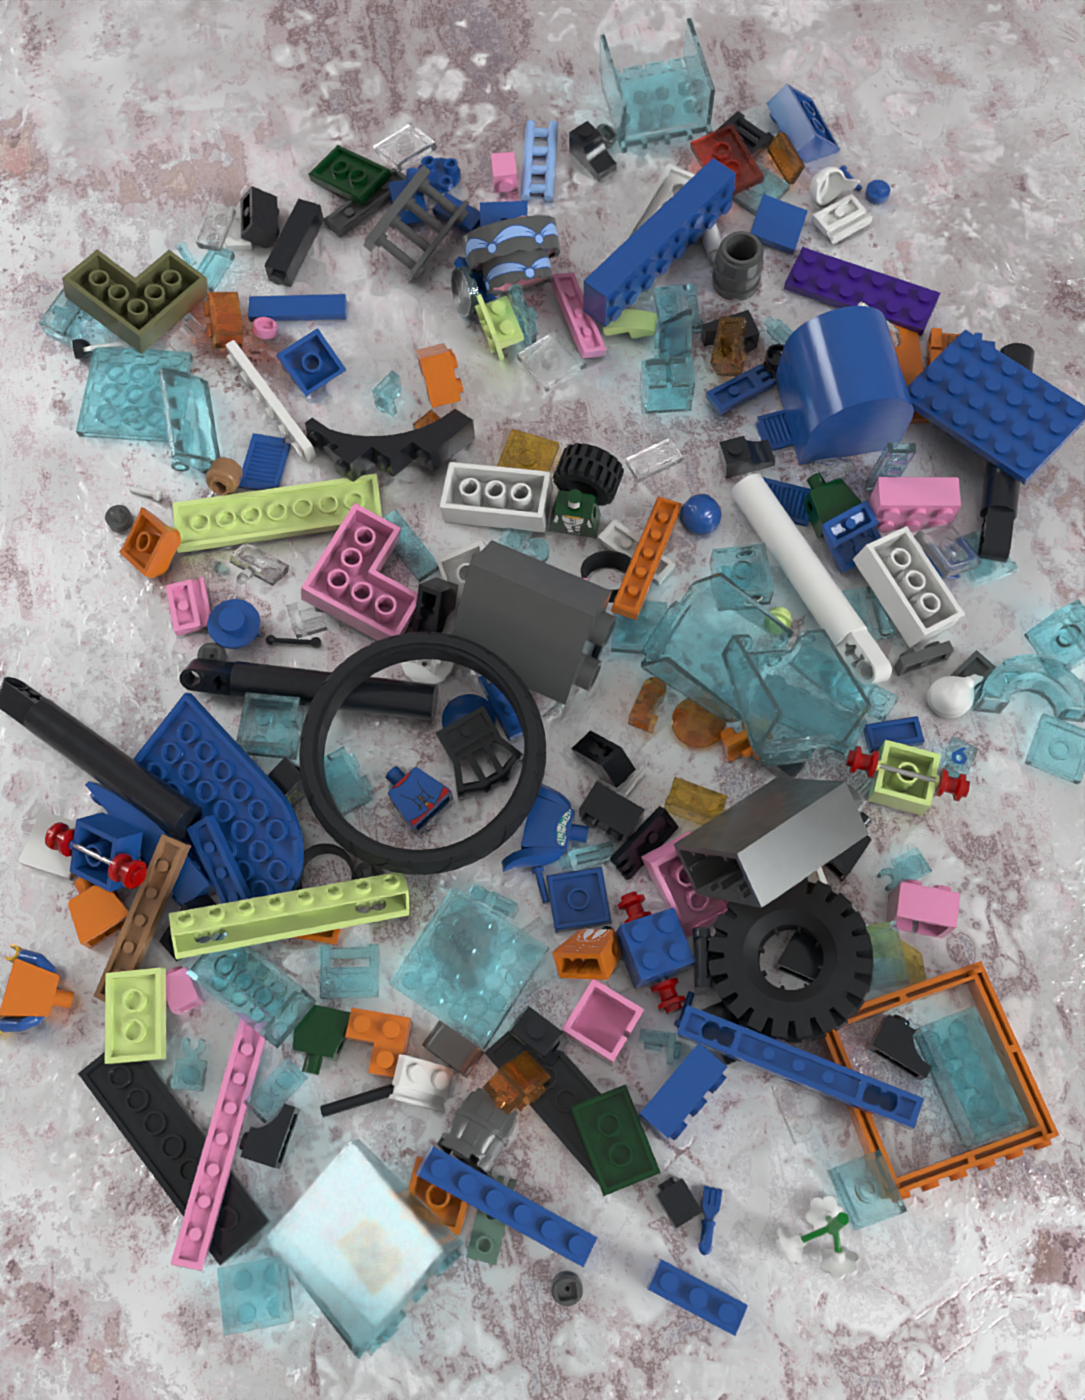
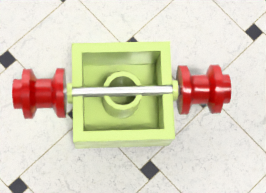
[845,740,970,816]

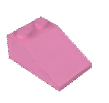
[641,831,729,938]

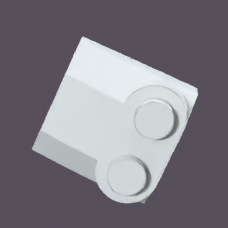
[435,540,487,607]

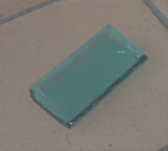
[159,368,220,474]

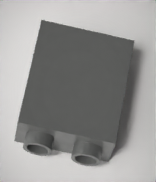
[452,540,617,705]
[673,777,868,908]

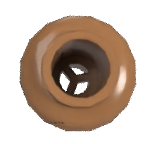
[205,457,243,495]

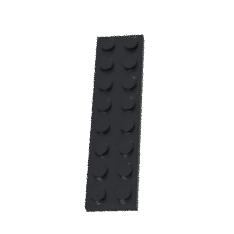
[78,1051,271,1265]

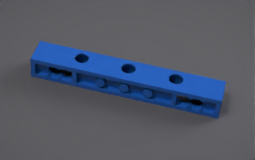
[677,1005,924,1130]

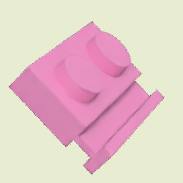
[165,576,212,636]

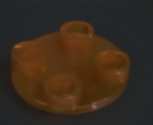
[671,696,726,749]

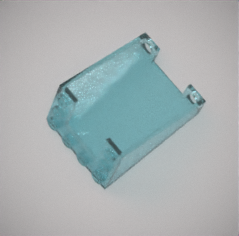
[266,1139,464,1360]

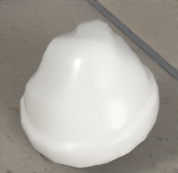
[810,166,860,206]
[927,674,984,718]

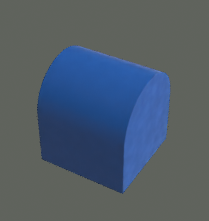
[775,306,914,465]

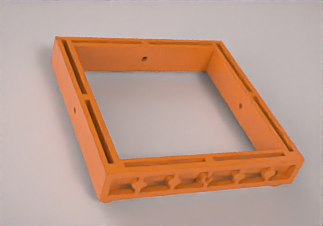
[819,961,1059,1202]

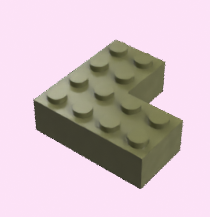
[62,249,208,354]

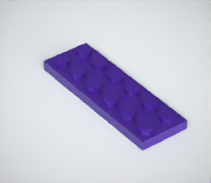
[784,247,940,336]

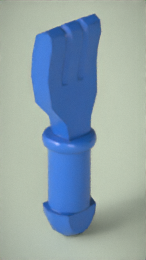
[698,1185,722,1256]

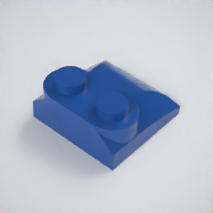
[276,328,346,397]

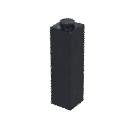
[264,198,324,287]

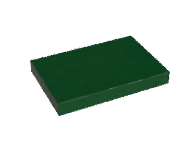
[308,145,392,206]
[570,1084,661,1197]

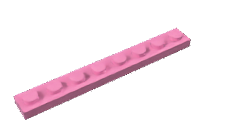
[170,1017,270,1272]

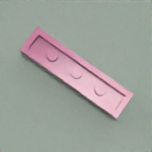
[550,272,607,359]

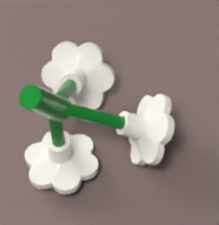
[776,1195,859,1280]

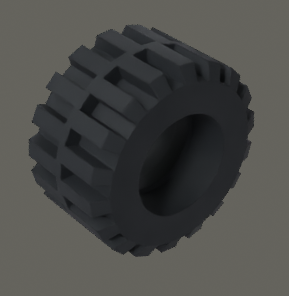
[553,443,624,506]

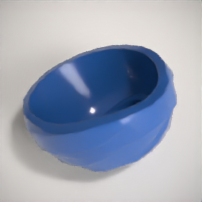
[680,494,722,535]

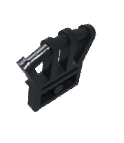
[435,706,524,798]

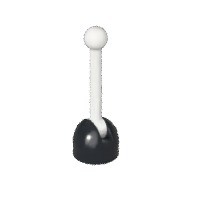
[72,339,132,360]

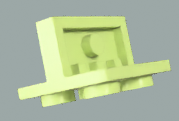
[475,294,525,360]

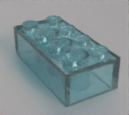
[186,932,317,1049]
[913,1006,1029,1147]

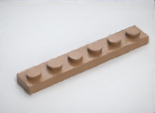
[93,834,191,1002]

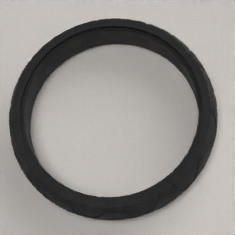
[299,632,546,875]

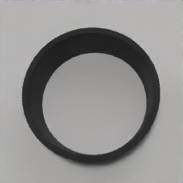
[581,551,632,603]
[297,843,355,890]

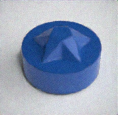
[865,180,890,204]

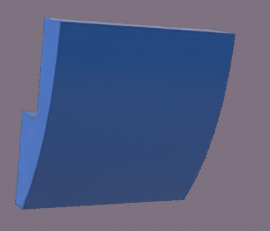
[821,500,882,574]

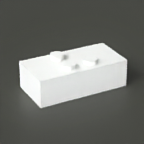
[440,462,553,533]
[853,526,965,648]

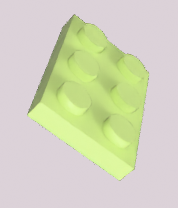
[105,968,166,1064]

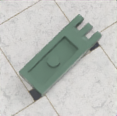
[466,1173,516,1265]

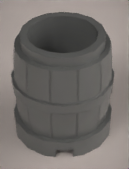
[712,231,764,301]
[437,1088,518,1177]

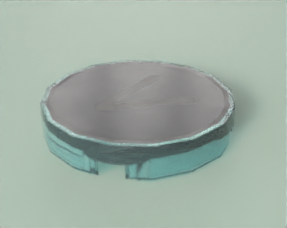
[451,266,479,317]

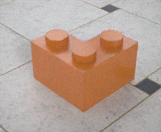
[415,343,464,408]
[345,1008,413,1080]

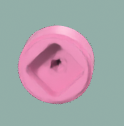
[252,317,278,339]

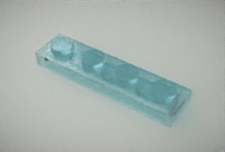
[866,443,916,490]

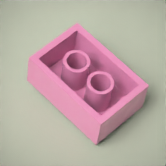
[868,477,961,532]

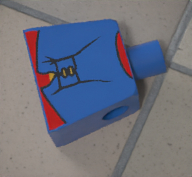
[385,766,453,835]

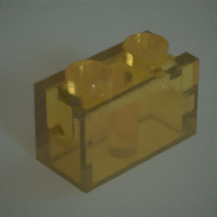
[664,777,728,825]

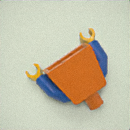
[0,944,74,1034]

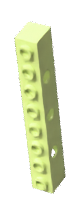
[169,872,409,959]

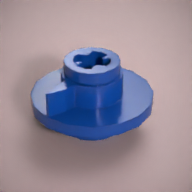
[207,599,261,650]

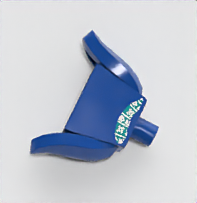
[501,784,589,872]

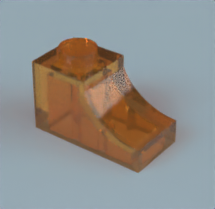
[710,316,747,377]

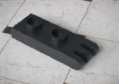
[610,806,679,880]

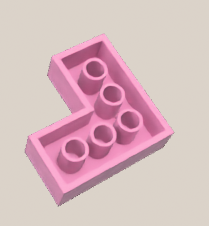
[301,503,418,641]

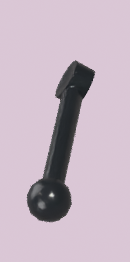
[266,635,321,649]

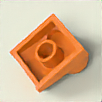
[119,507,181,578]

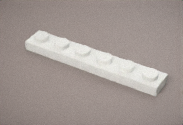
[226,340,316,463]

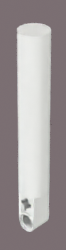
[731,474,892,684]

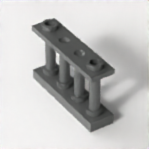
[363,165,469,283]

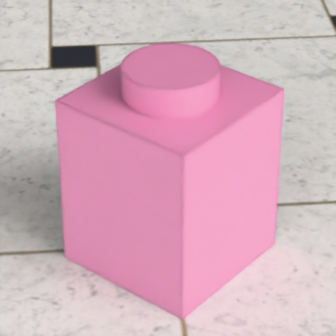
[491,152,518,193]
[166,966,205,1015]

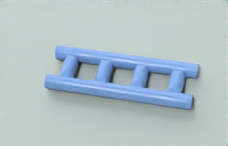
[520,120,558,202]

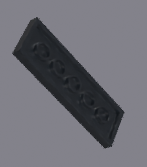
[484,1032,601,1185]

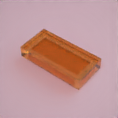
[767,132,806,185]

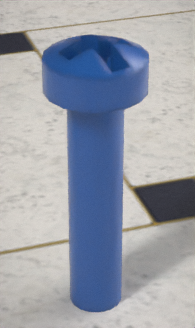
[839,165,863,192]
[531,866,550,904]
[674,991,695,1029]

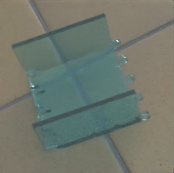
[599,18,715,153]

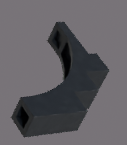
[305,409,475,482]

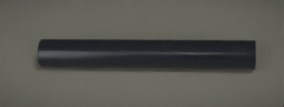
[320,1084,394,1118]

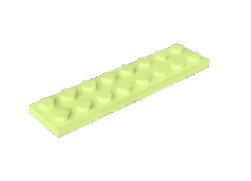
[173,474,383,553]

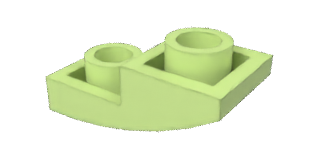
[603,309,658,339]

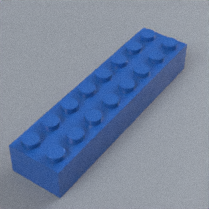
[583,158,736,327]

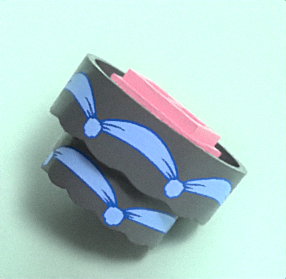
[461,215,561,296]

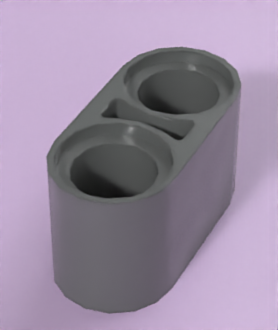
[422,1020,484,1078]

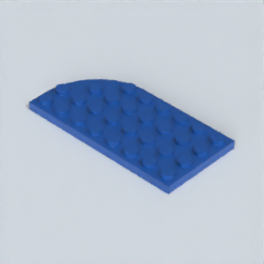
[134,693,304,898]

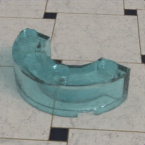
[972,654,1085,723]

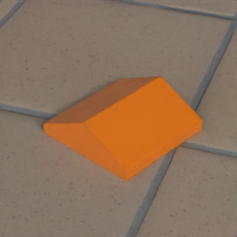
[401,1156,469,1235]

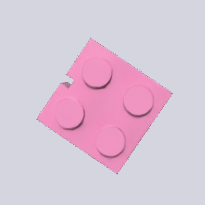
[885,879,960,939]
[562,979,644,1066]

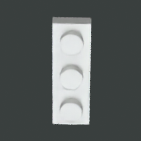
[598,519,675,587]

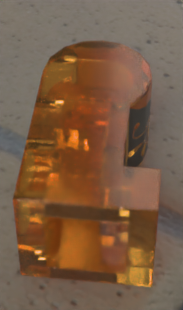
[628,677,667,734]

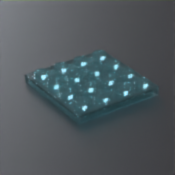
[76,347,193,443]
[389,886,550,1049]

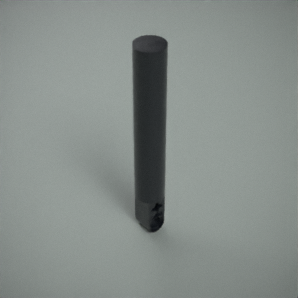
[978,343,1035,563]
[179,658,438,721]
[0,677,202,839]

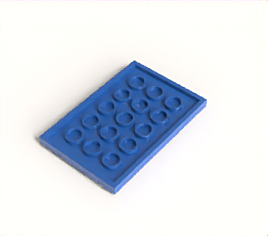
[907,330,1085,485]

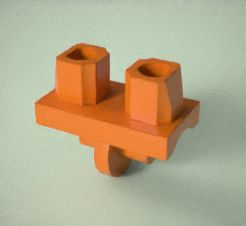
[720,715,772,762]

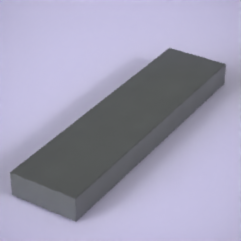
[324,166,406,238]

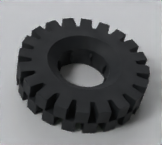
[708,877,874,1043]

